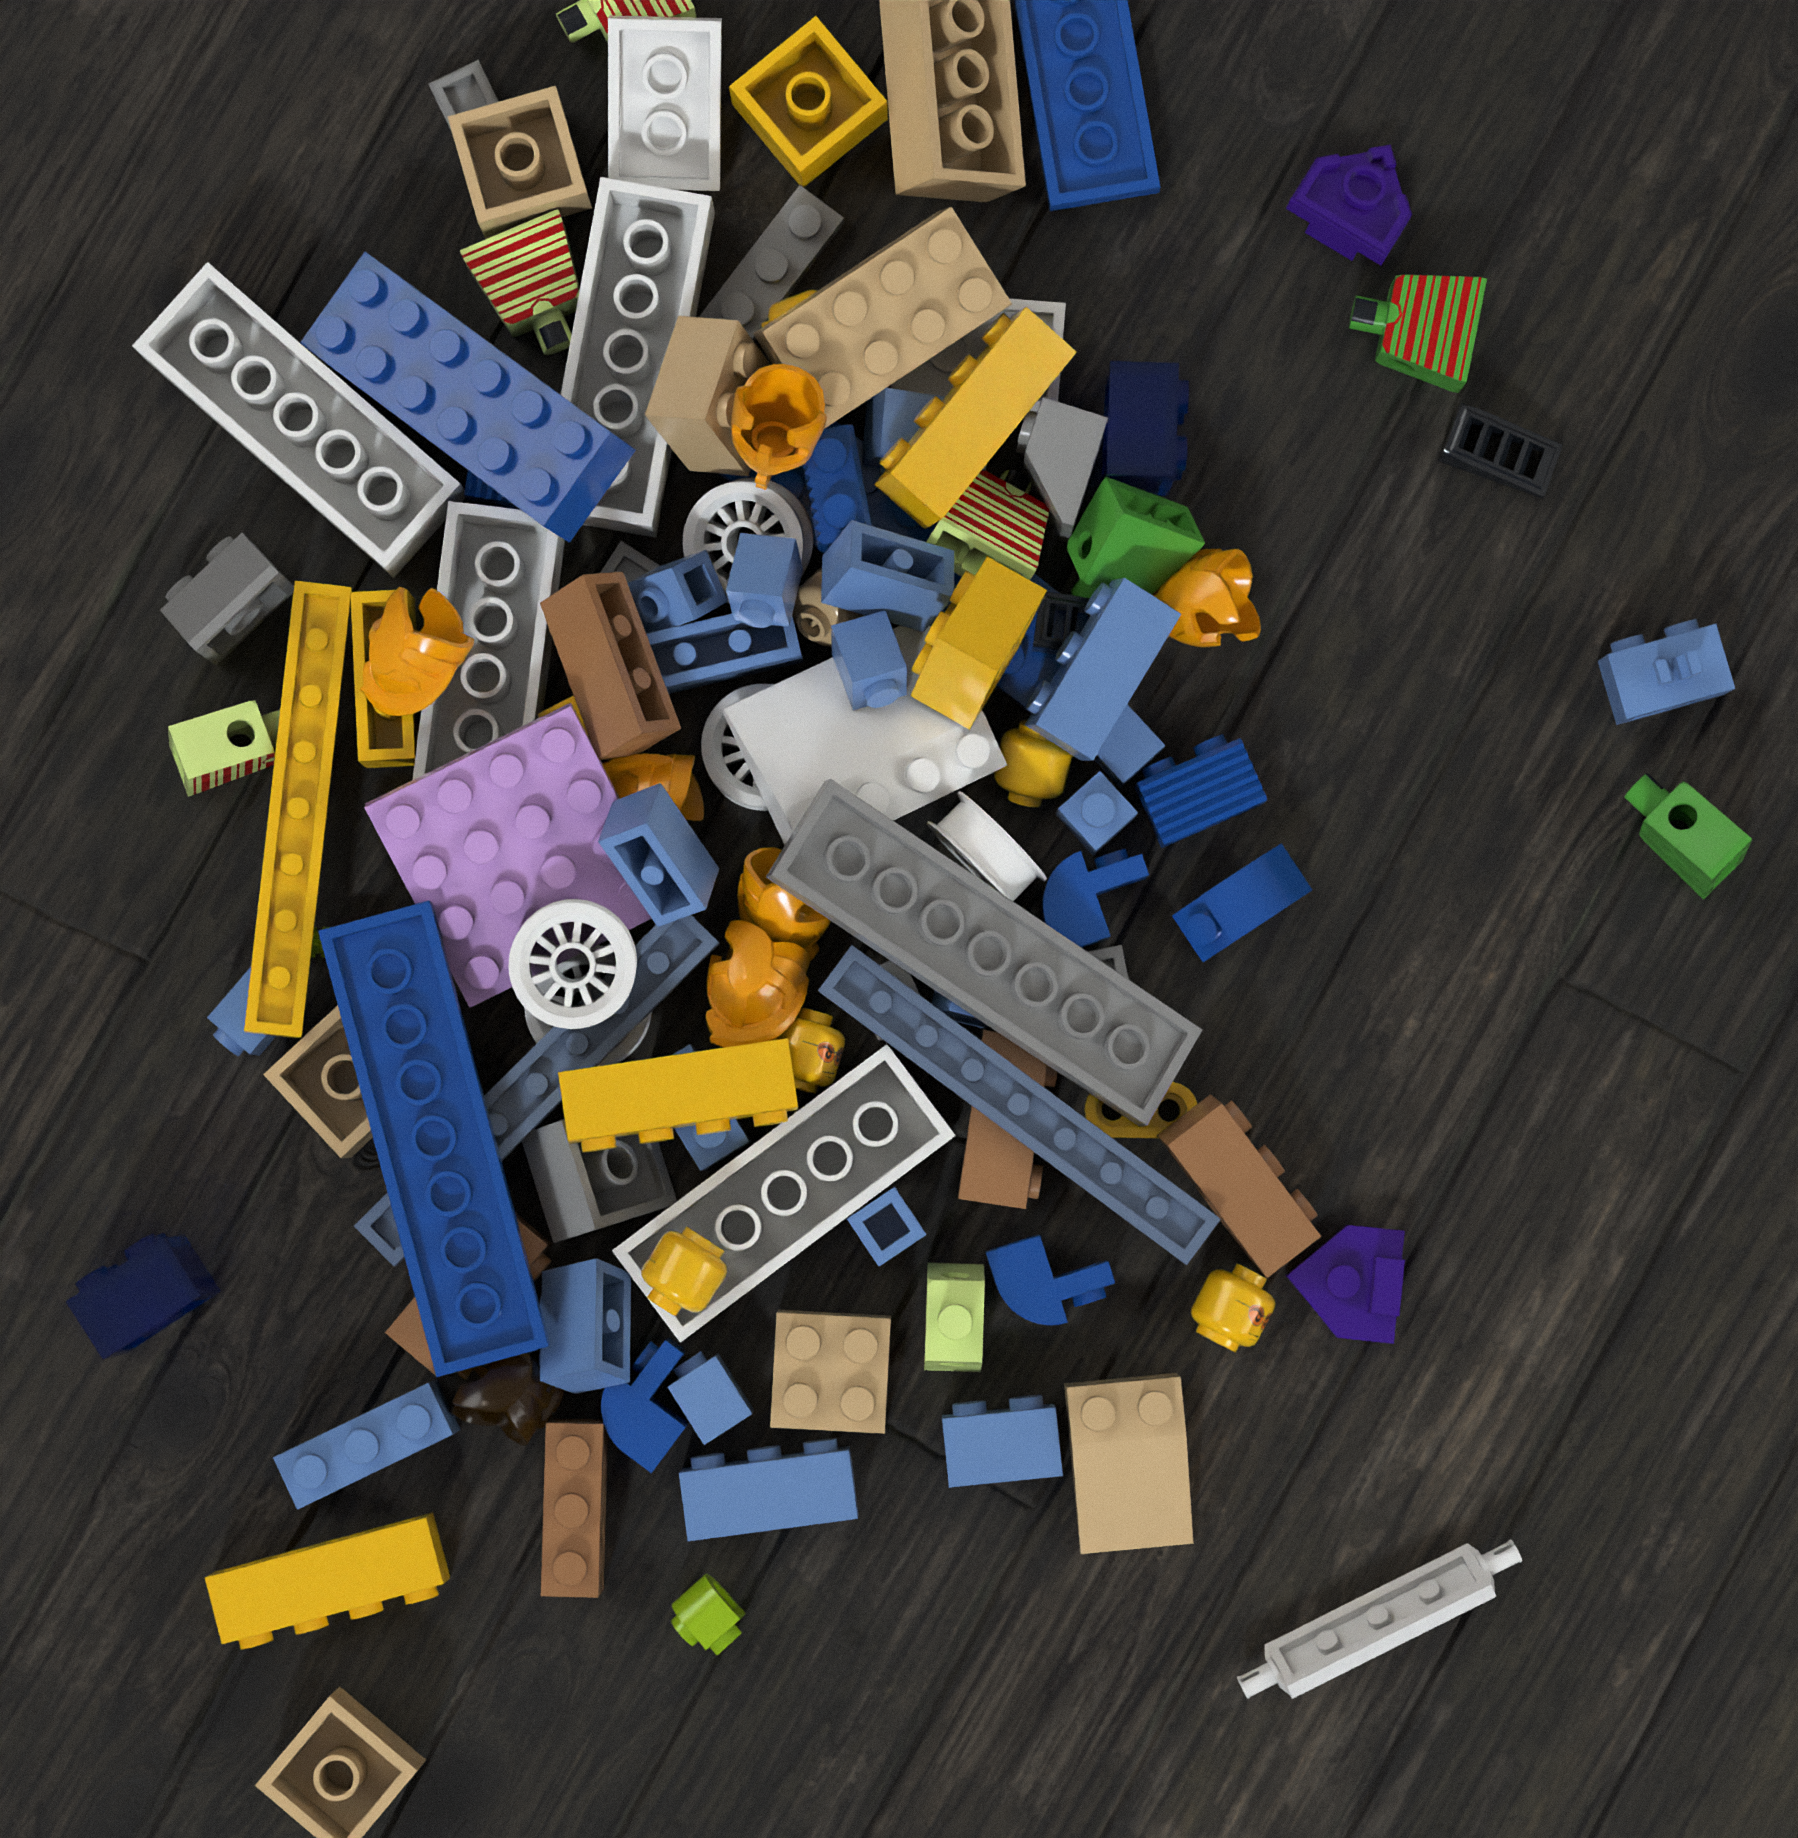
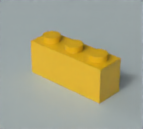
[350,589,420,768]

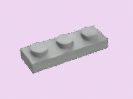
[699,185,844,341]

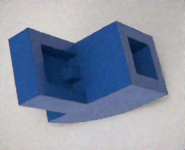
[1172,843,1312,962]
[1041,849,1149,948]
[985,1234,1115,1325]
[601,1337,689,1473]

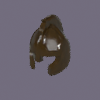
[449,1349,565,1446]

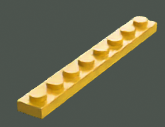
[244,581,352,1038]

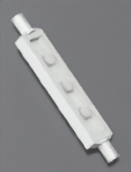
[1237,1539,1522,1699]

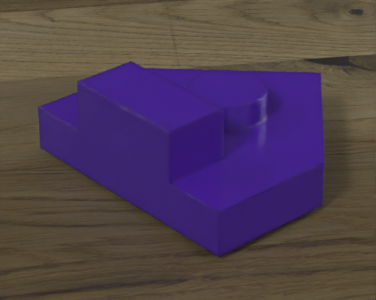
[1286,144,1412,266]
[1285,1225,1405,1344]

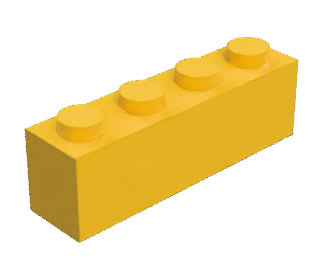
[874,307,1076,529]
[558,1038,798,1152]
[205,1512,450,1650]

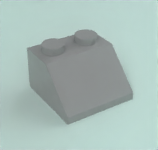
[1016,397,1108,543]
[160,533,294,666]
[522,1119,677,1243]

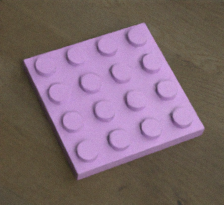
[364,703,652,1008]

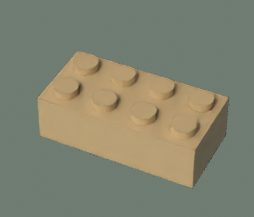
[879,0,1026,202]
[753,207,1012,429]

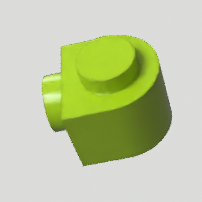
[671,1574,746,1655]

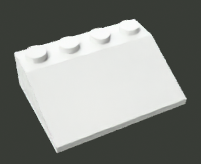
[721,626,1007,845]

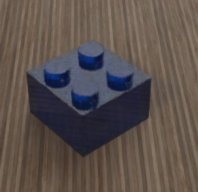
[1102,361,1189,496]
[66,1233,221,1360]

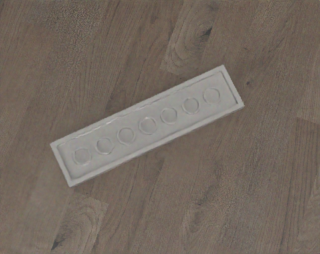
[766,778,1202,1127]

